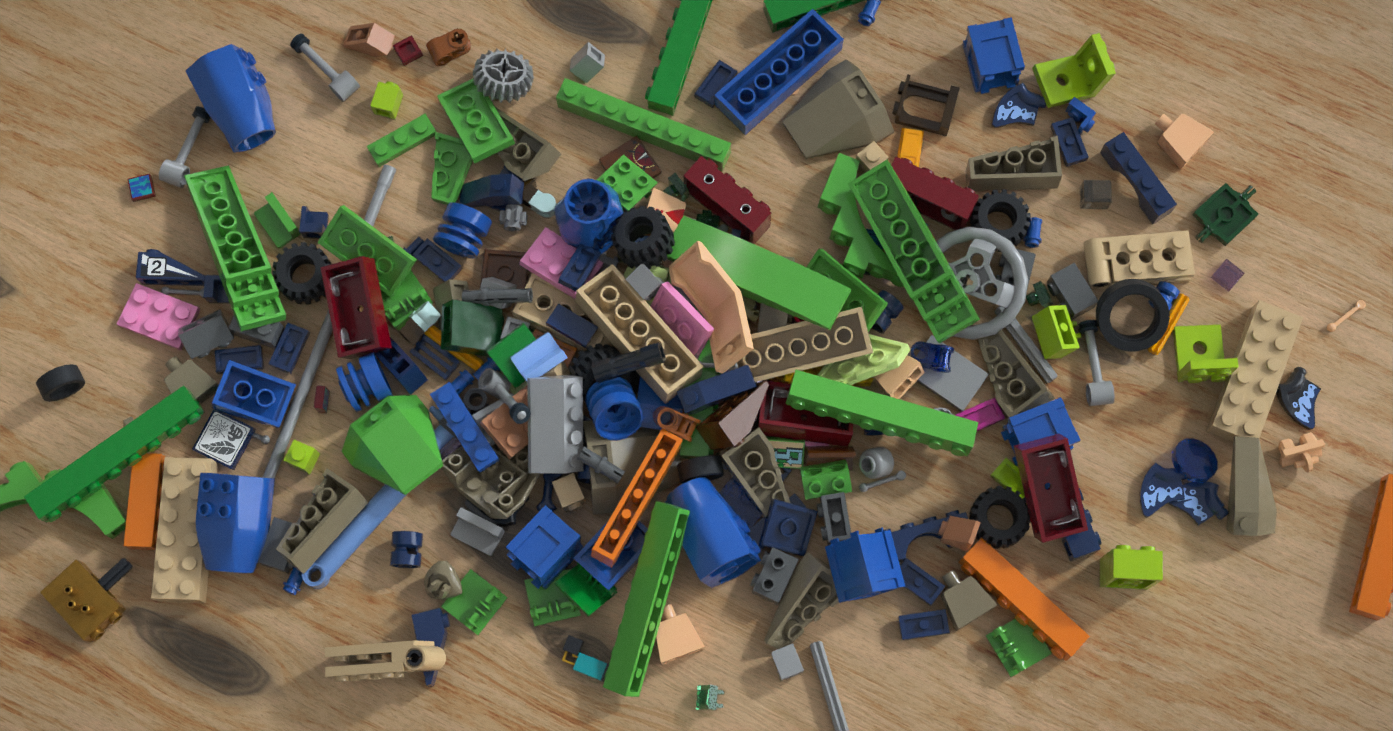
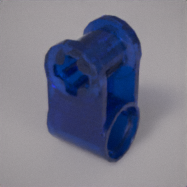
[908,341,954,373]

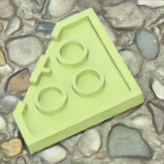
[817,334,910,385]

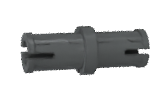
[577,446,625,484]

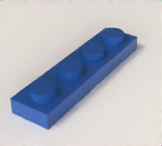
[430,382,499,473]

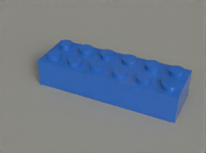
[715,9,844,135]

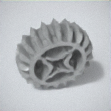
[473,48,534,103]

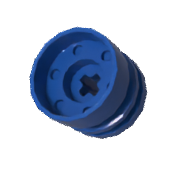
[433,202,492,259]
[336,352,393,412]
[585,377,644,440]

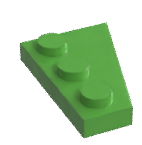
[431,132,473,205]

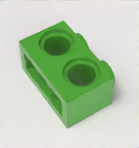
[800,460,852,500]

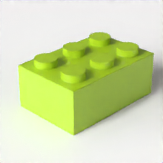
[1100,545,1163,590]

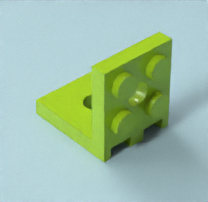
[1032,33,1116,108]
[1173,324,1239,383]

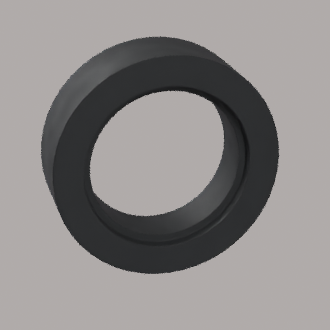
[1096,279,1170,352]

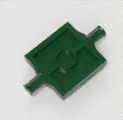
[1192,183,1259,246]

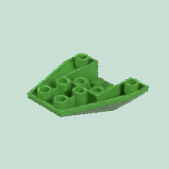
[341,395,443,495]

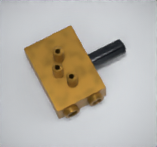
[40,558,133,643]

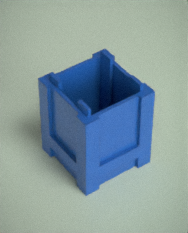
[962,17,1025,94]
[1001,397,1081,466]
[506,505,584,590]
[825,527,905,603]

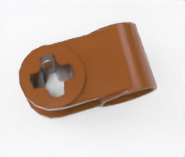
[426,28,471,66]
[653,406,701,442]

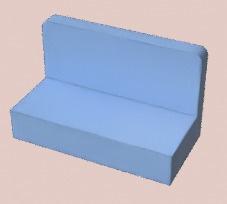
[511,332,568,382]

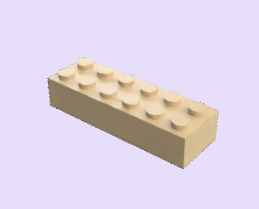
[575,264,704,404]
[1206,300,1303,442]
[737,307,873,382]
[151,457,219,603]

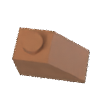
[343,23,395,57]
[938,516,981,552]

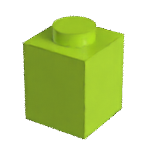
[370,81,403,119]
[283,440,320,475]

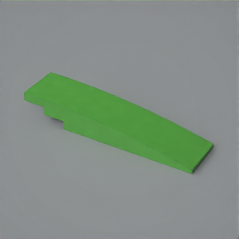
[848,159,980,343]
[184,165,286,331]
[667,216,851,330]

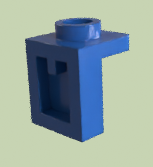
[1066,97,1096,135]

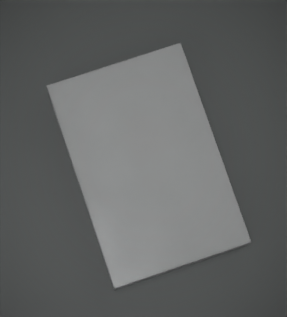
[915,335,989,412]

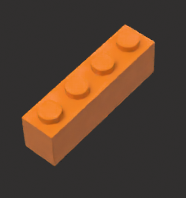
[124,453,165,550]

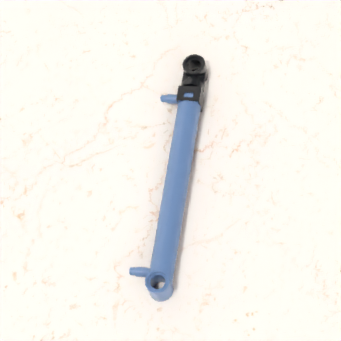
[302,388,490,590]

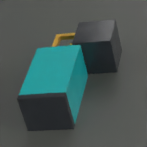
[562,635,609,682]

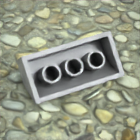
[527,375,584,473]

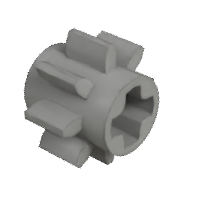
[499,205,527,231]

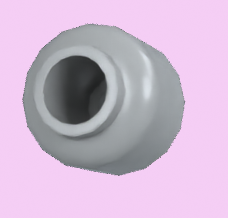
[859,447,894,479]

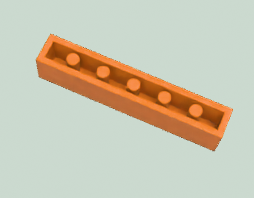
[591,428,683,568]
[1349,474,1393,621]
[958,537,1090,661]

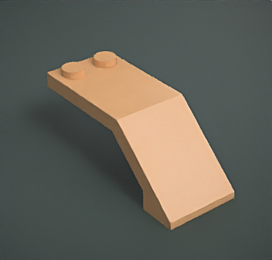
[668,241,754,374]

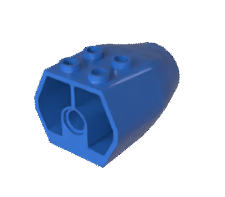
[185,44,276,153]
[554,178,624,254]
[196,473,275,573]
[665,477,761,588]

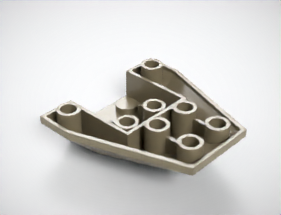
[782,59,894,159]
[583,420,681,515]
[441,444,541,519]

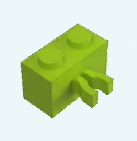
[1032,305,1081,359]

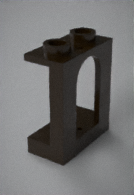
[892,74,960,136]

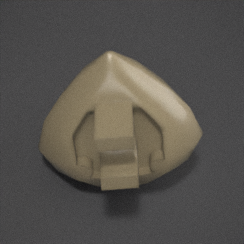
[424,561,462,600]

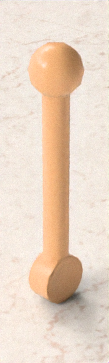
[1327,300,1366,332]

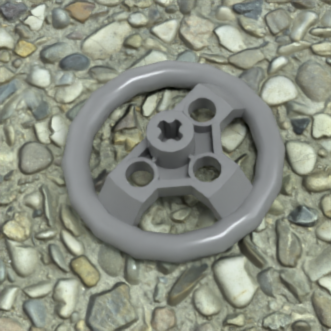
[936,227,1028,340]

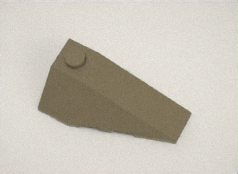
[495,107,561,181]
[978,330,1055,418]
[716,427,790,519]
[1226,436,1277,536]
[764,552,839,649]

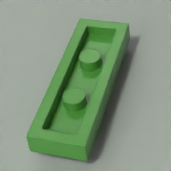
[367,114,436,167]

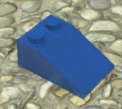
[212,360,296,428]
[637,376,683,431]
[574,520,648,591]

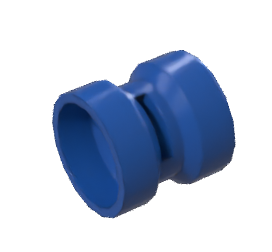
[1148,281,1180,311]

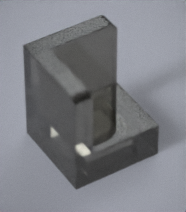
[1080,180,1112,209]

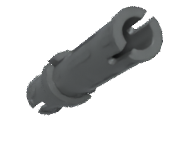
[462,287,533,306]

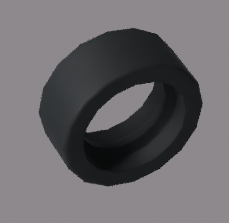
[36,364,85,402]
[677,455,724,484]

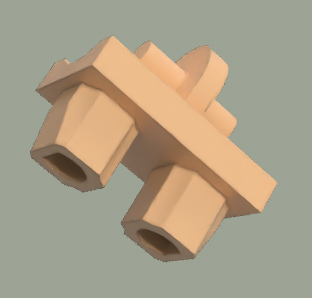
[1278,432,1325,473]

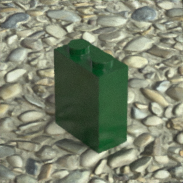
[441,299,504,357]

